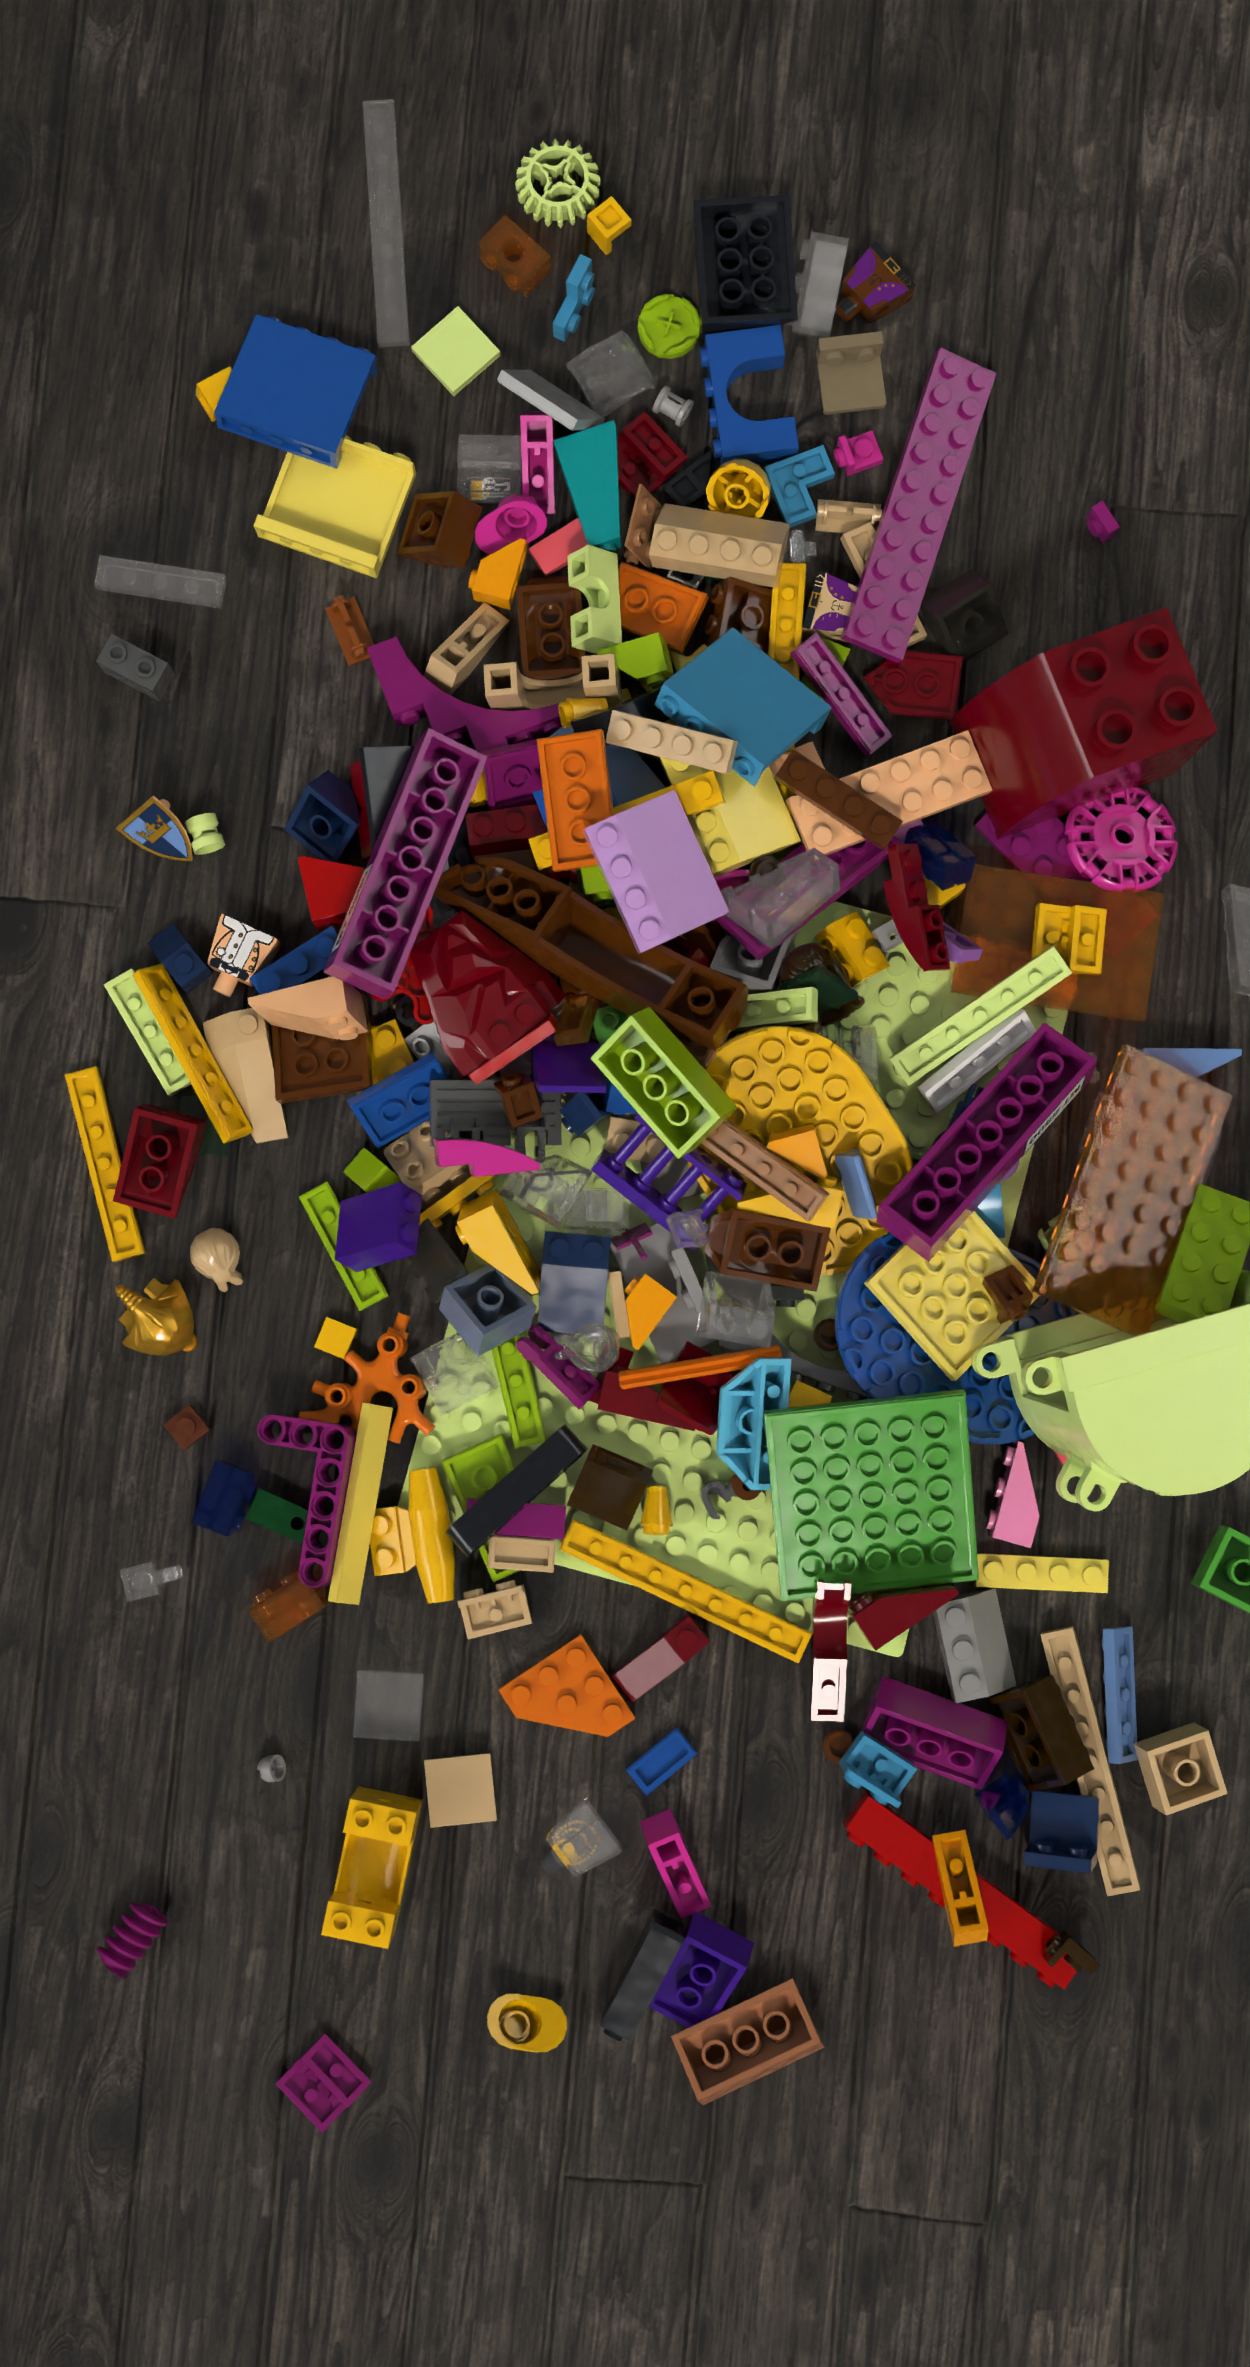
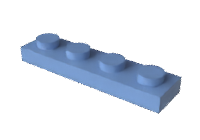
[1102,1626,1138,1764]

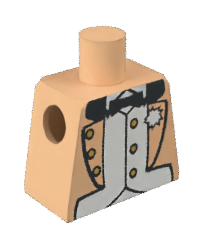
[207,914,282,997]

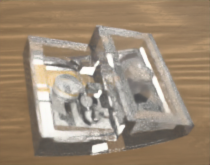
[457,434,522,504]

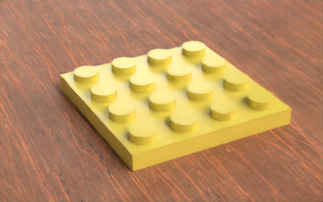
[864,1211,1045,1381]

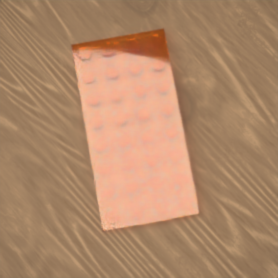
[1032,1045,1233,1336]

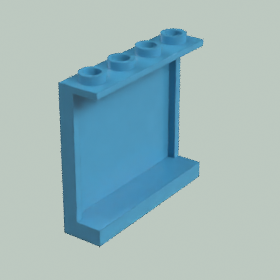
[654,628,832,786]

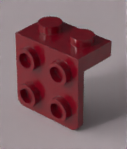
[656,1341,740,1435]

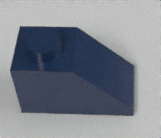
[147,923,213,994]
[559,1093,614,1137]

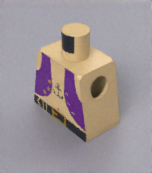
[802,570,858,643]

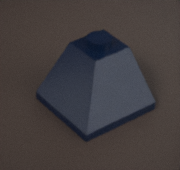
[284,770,361,863]

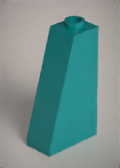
[553,420,621,553]

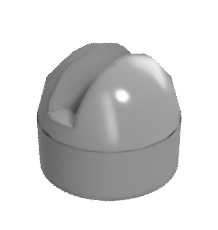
[257,1754,286,1782]

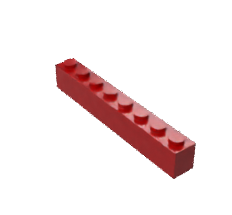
[843,1791,1077,1990]

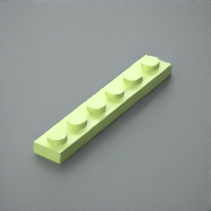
[889,945,1072,1086]

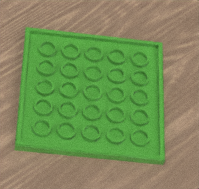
[763,1389,979,1601]

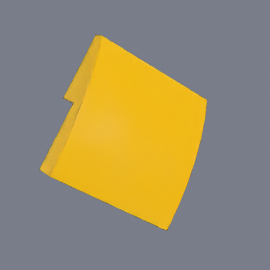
[1031,903,1107,975]

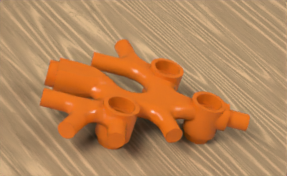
[299,1312,436,1444]

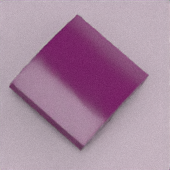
[275,2033,371,2133]

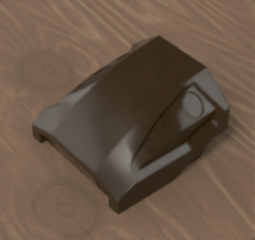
[567,1444,653,1531]

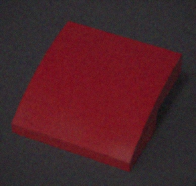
[617,412,688,502]

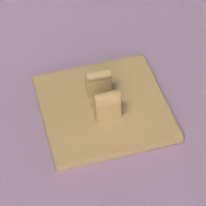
[424,1753,497,1828]

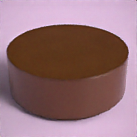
[822,1729,854,1764]

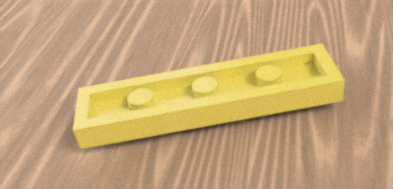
[974,1553,1109,1593]

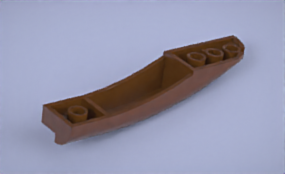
[433,857,748,1051]

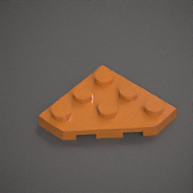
[498,1634,635,1737]

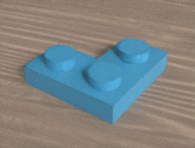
[553,254,595,342]
[764,445,835,528]

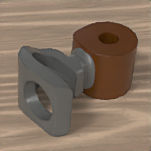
[700,1474,761,1519]

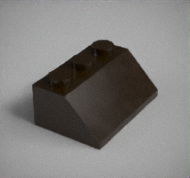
[986,1675,1094,1792]

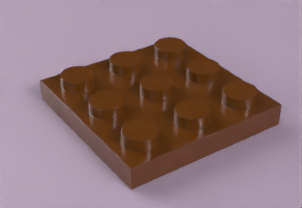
[272,993,373,1104]

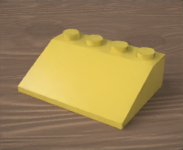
[659,757,801,878]

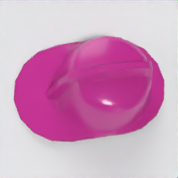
[475,494,547,554]

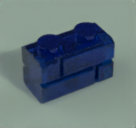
[904,820,976,891]
[191,1460,258,1536]

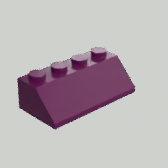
[860,1676,1008,1790]

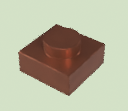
[164,1404,212,1450]

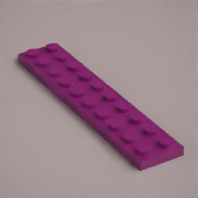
[841,347,997,663]

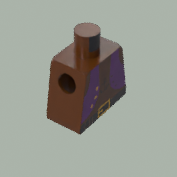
[836,241,916,323]

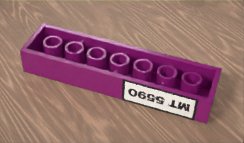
[323,728,488,1000]
[876,1022,1097,1262]

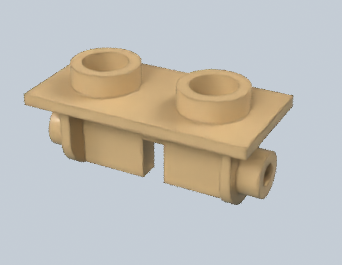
[815,499,882,533]

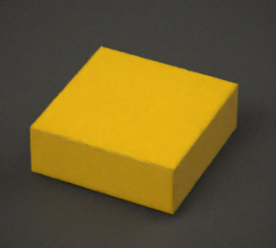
[314,1317,358,1359]

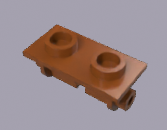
[325,595,374,666]

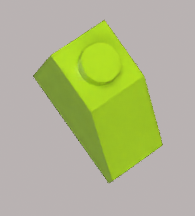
[597,632,674,687]

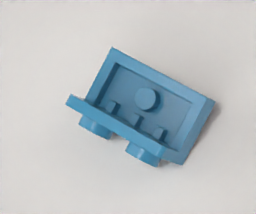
[839,1730,917,1808]

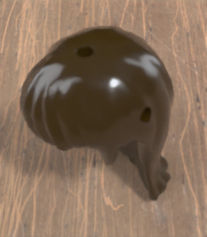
[780,943,865,1028]

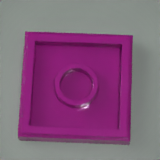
[480,738,543,811]

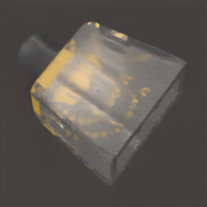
[539,1795,622,1877]

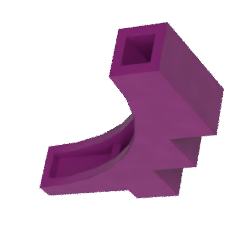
[367,637,562,753]

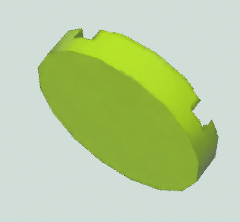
[638,294,700,359]

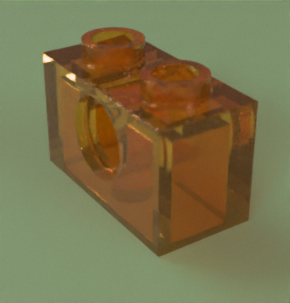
[479,215,552,297]

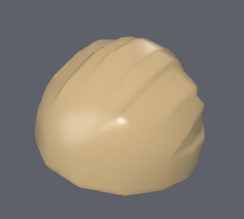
[190,1228,243,1292]

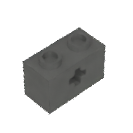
[96,633,175,701]

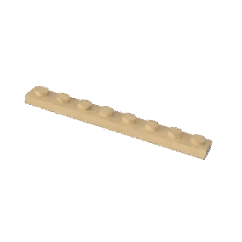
[1040,1626,1141,1896]

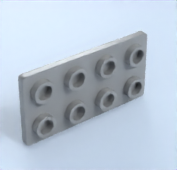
[610,1223,721,1364]

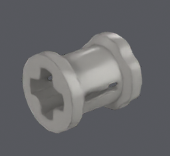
[652,385,694,427]

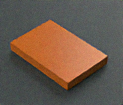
[618,562,709,655]

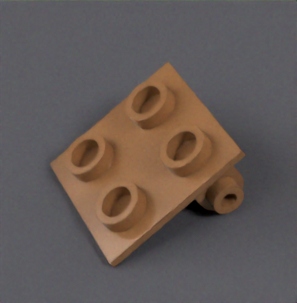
[624,484,663,571]

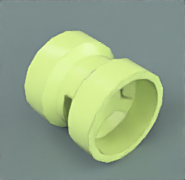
[185,813,225,855]

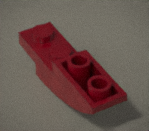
[883,844,951,972]

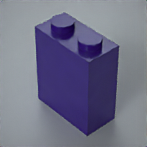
[335,1182,422,1272]

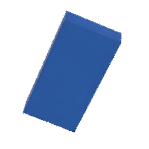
[626,1726,698,1796]

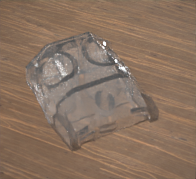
[565,330,655,417]
[410,1333,500,1417]

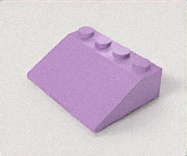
[583,790,729,954]

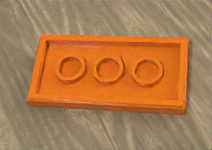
[537,729,614,872]

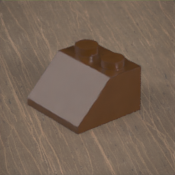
[397,491,482,569]

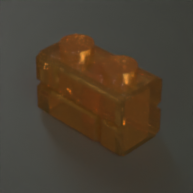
[248,1570,328,1643]

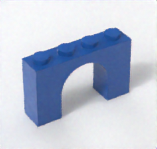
[699,325,799,465]

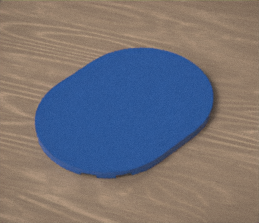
[835,1232,1077,1445]

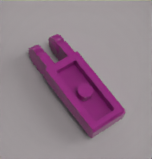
[516,1325,602,1409]

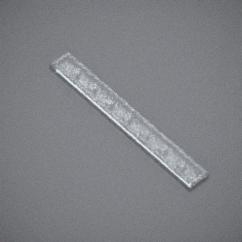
[363,99,410,348]

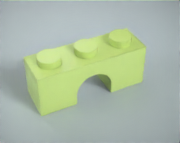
[567,545,622,654]

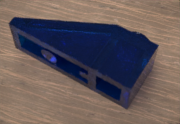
[974,1773,1030,1840]

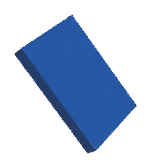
[347,1052,450,1149]

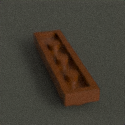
[774,749,903,851]

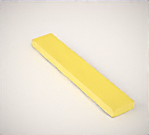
[328,1403,393,1605]

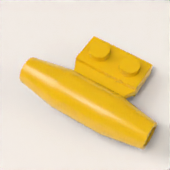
[370,1467,455,1603]

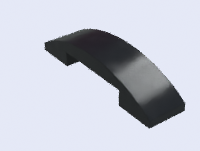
[570,680,671,746]

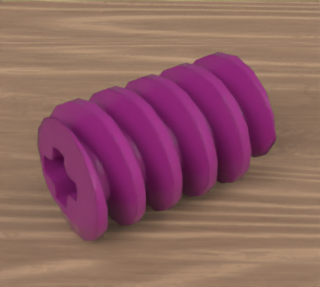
[96,1902,168,1979]

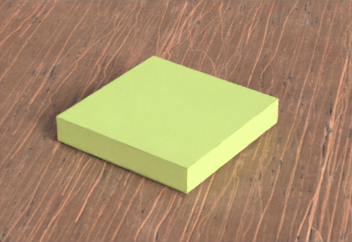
[411,306,501,396]

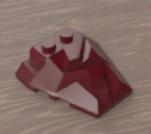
[410,911,566,1076]

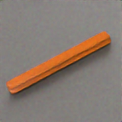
[618,1345,782,1389]

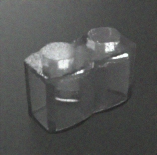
[563,1187,630,1237]

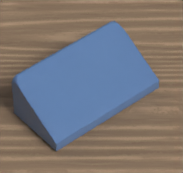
[835,1148,878,1219]

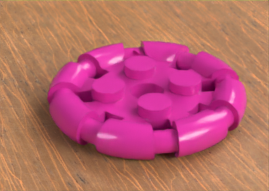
[1064,786,1178,894]

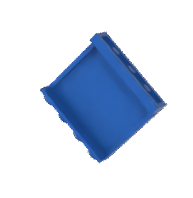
[214,314,377,469]

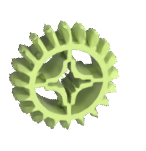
[515,138,600,228]

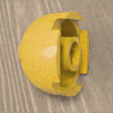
[706,459,771,519]

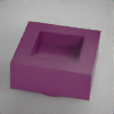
[1086,501,1120,544]

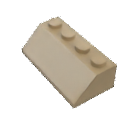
[649,503,790,588]

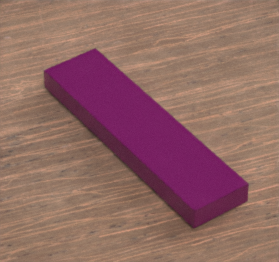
[790,632,892,757]

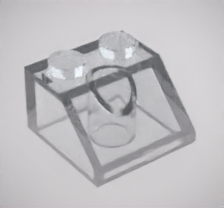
[696,1271,775,1348]

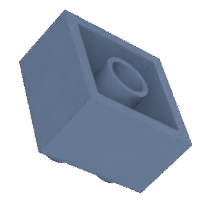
[439,1264,537,1357]

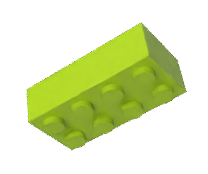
[591,1007,738,1159]
[1151,1184,1250,1323]

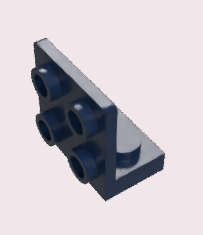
[1023,1790,1099,1874]

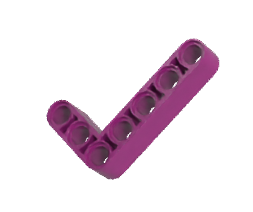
[257,1415,357,1588]

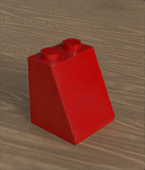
[297,856,365,933]

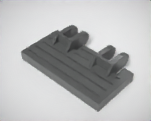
[429,1080,562,1161]

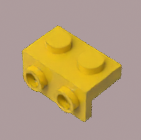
[815,911,890,989]

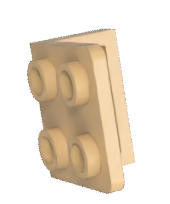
[384,1120,472,1211]

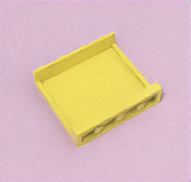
[254,435,416,578]

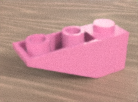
[985,1441,1040,1548]

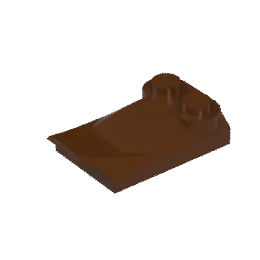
[516,576,586,680]
[704,1208,831,1292]

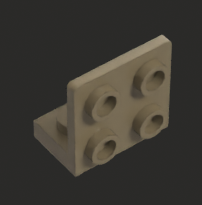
[816,331,886,415]

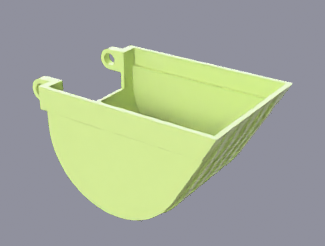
[972,1270,1250,1512]

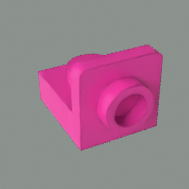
[833,430,884,476]

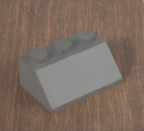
[933,1588,1017,1703]

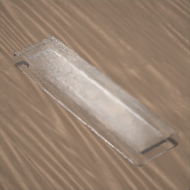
[94,555,227,608]

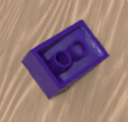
[531,1033,606,1093]
[649,1911,754,2028]

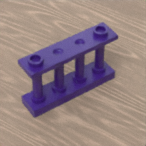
[591,1112,747,1251]

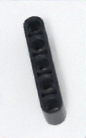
[445,1424,588,1557]

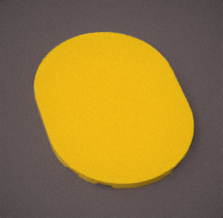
[687,1026,913,1276]

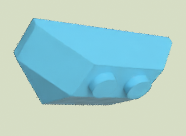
[716,1357,792,1490]

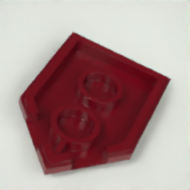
[863,650,963,720]

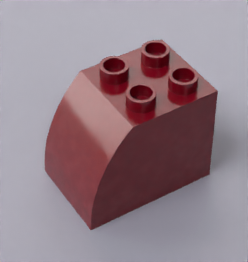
[950,607,1218,840]

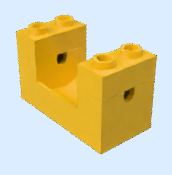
[321,1786,423,1949]

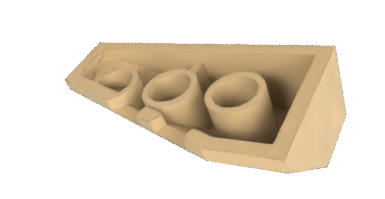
[203,1008,289,1144]

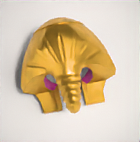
[115,1278,198,1356]

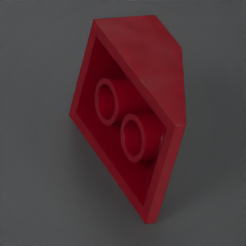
[113,1103,207,1219]
[848,1583,959,1651]

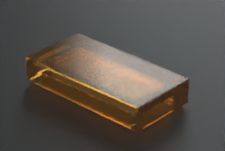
[554,993,600,1046]

